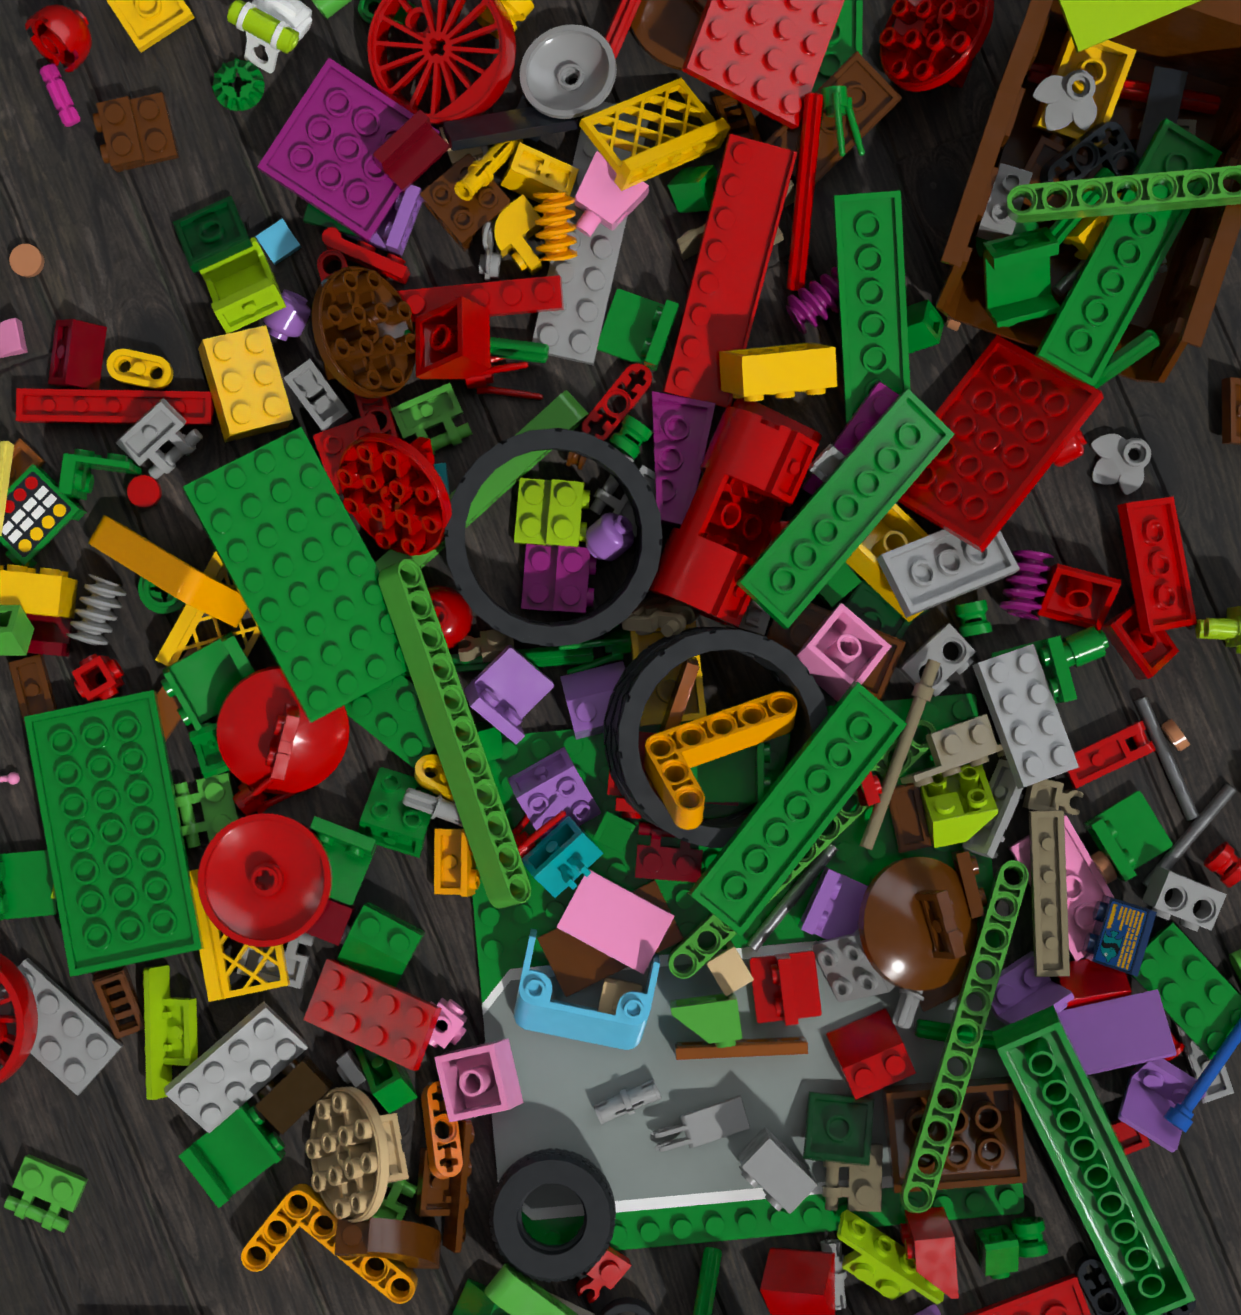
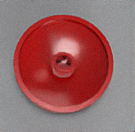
[198,813,333,947]

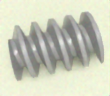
[66,574,127,646]

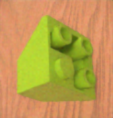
[919,764,998,848]

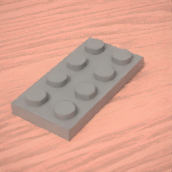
[877,530,1020,618]
[972,644,1079,789]
[0,958,124,1096]
[164,1001,308,1133]

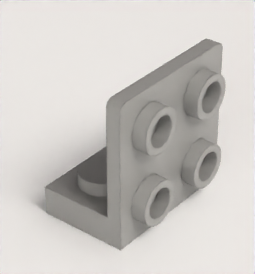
[811,929,895,1002]

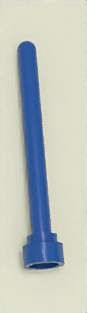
[1163,1017,1241,1133]

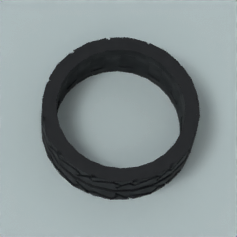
[444,428,662,646]
[604,627,828,848]

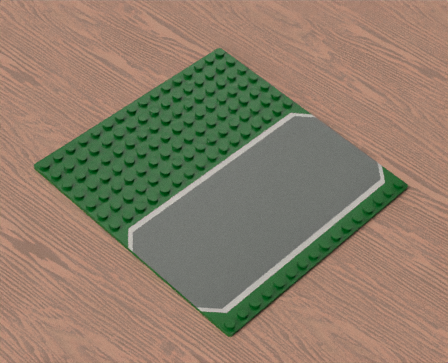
[472,693,1025,1251]

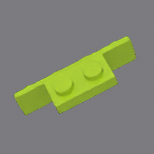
[143,965,198,1100]
[837,1210,944,1304]

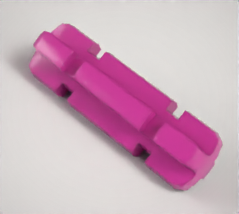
[40,63,80,127]

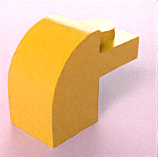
[494,194,543,276]

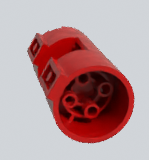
[649,407,819,628]

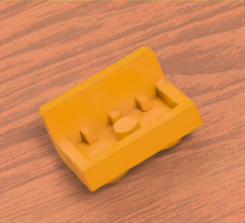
[434,828,480,897]

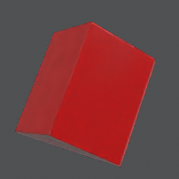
[1037,563,1121,631]
[1101,603,1179,680]
[1056,958,1132,1011]
[760,1247,835,1315]

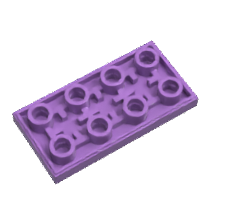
[1058,989,1177,1075]

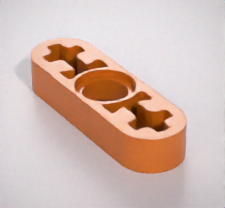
[421,1081,463,1179]

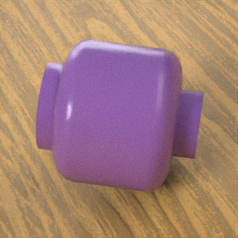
[263,290,311,341]
[586,512,634,562]

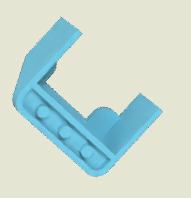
[514,929,660,1050]

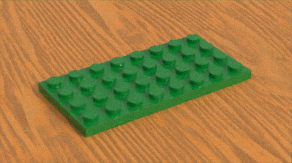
[182,427,409,723]
[24,690,204,977]

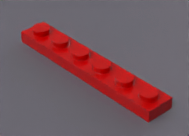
[397,275,564,324]
[16,388,214,426]

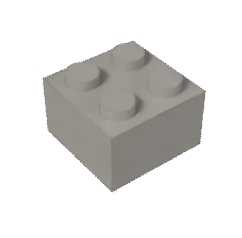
[738,1127,818,1214]

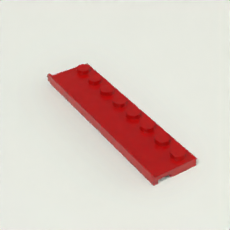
[663,134,797,407]

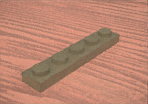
[1029,810,1070,977]

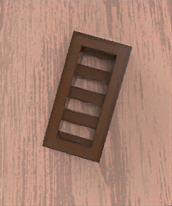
[713,94,762,144]
[92,966,145,1039]

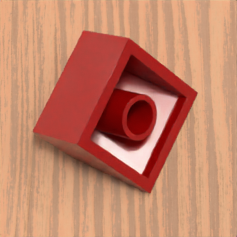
[415,296,491,379]
[826,1008,916,1100]
[900,1207,959,1299]

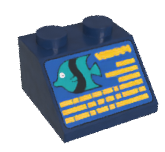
[1083,895,1157,977]

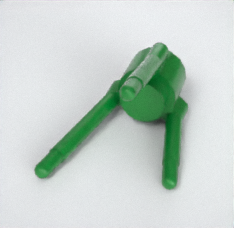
[819,85,865,157]
[558,624,632,675]

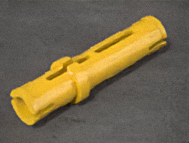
[454,139,523,201]

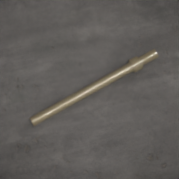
[860,659,941,850]

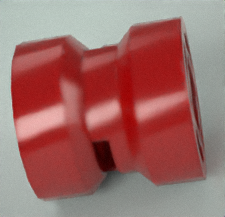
[1203,842,1241,888]

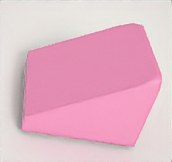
[0,318,28,358]

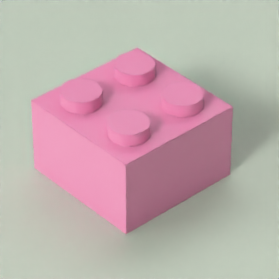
[795,603,891,702]
[434,1038,524,1122]

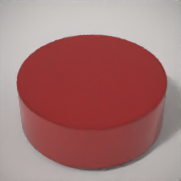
[127,475,162,508]

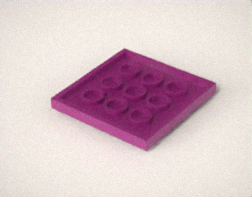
[257,58,440,243]

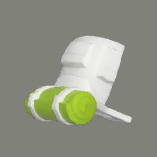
[227,0,312,74]

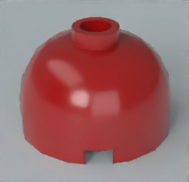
[25,4,92,73]
[428,585,473,649]

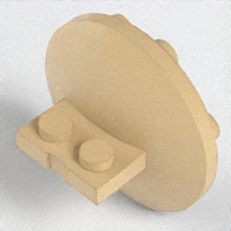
[305,1087,409,1223]

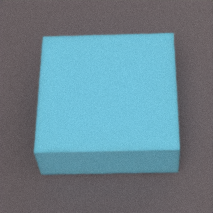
[255,219,302,265]

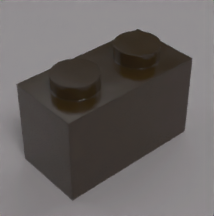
[255,1056,334,1135]

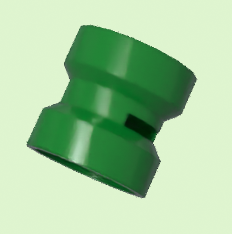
[608,415,653,460]
[954,600,993,637]
[1011,1216,1049,1258]

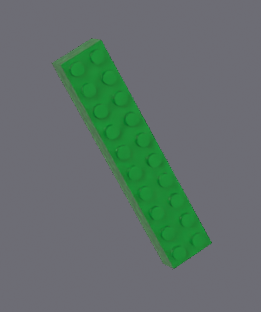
[992,1005,1196,1315]

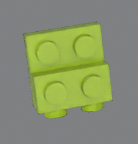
[514,478,590,547]

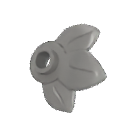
[1032,70,1097,131]
[479,221,501,281]
[1091,433,1151,495]

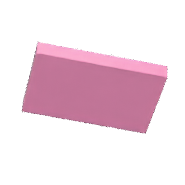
[556,869,675,974]

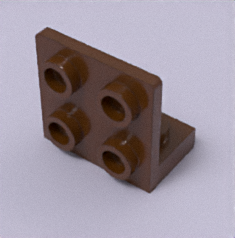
[419,153,511,252]

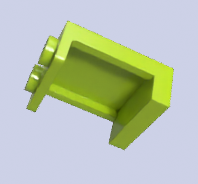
[200,237,286,334]

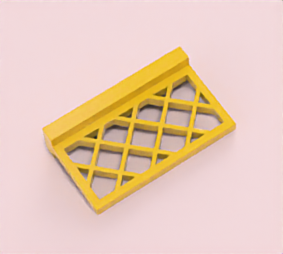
[579,77,730,191]
[155,551,261,666]
[190,869,290,1002]

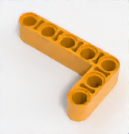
[88,515,247,628]
[644,691,797,830]
[241,1184,418,1304]

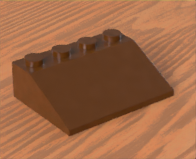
[882,1076,1027,1193]

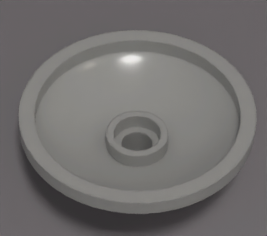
[520,24,617,119]

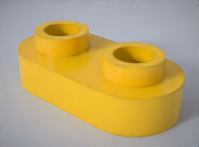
[107,349,173,390]
[414,754,455,803]

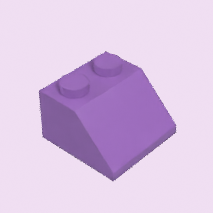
[560,661,625,740]

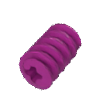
[786,267,839,335]
[999,550,1054,621]

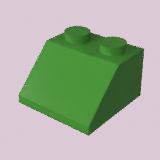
[669,992,743,1048]

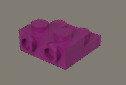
[521,544,597,614]

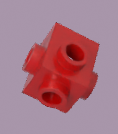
[71,654,125,701]

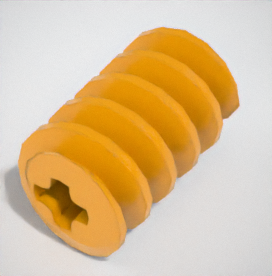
[533,191,578,261]

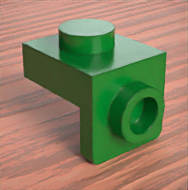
[188,723,230,779]

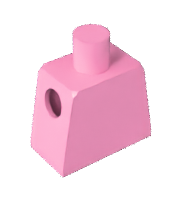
[575,151,649,237]

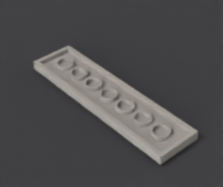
[532,101,649,366]

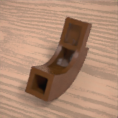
[335,1217,441,1269]

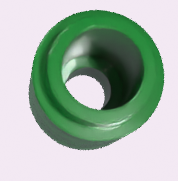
[1062,626,1109,668]

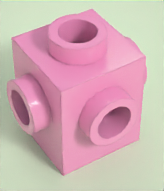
[429,998,467,1049]

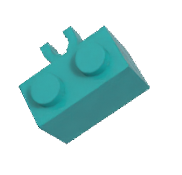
[522,816,604,898]

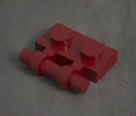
[635,822,703,883]

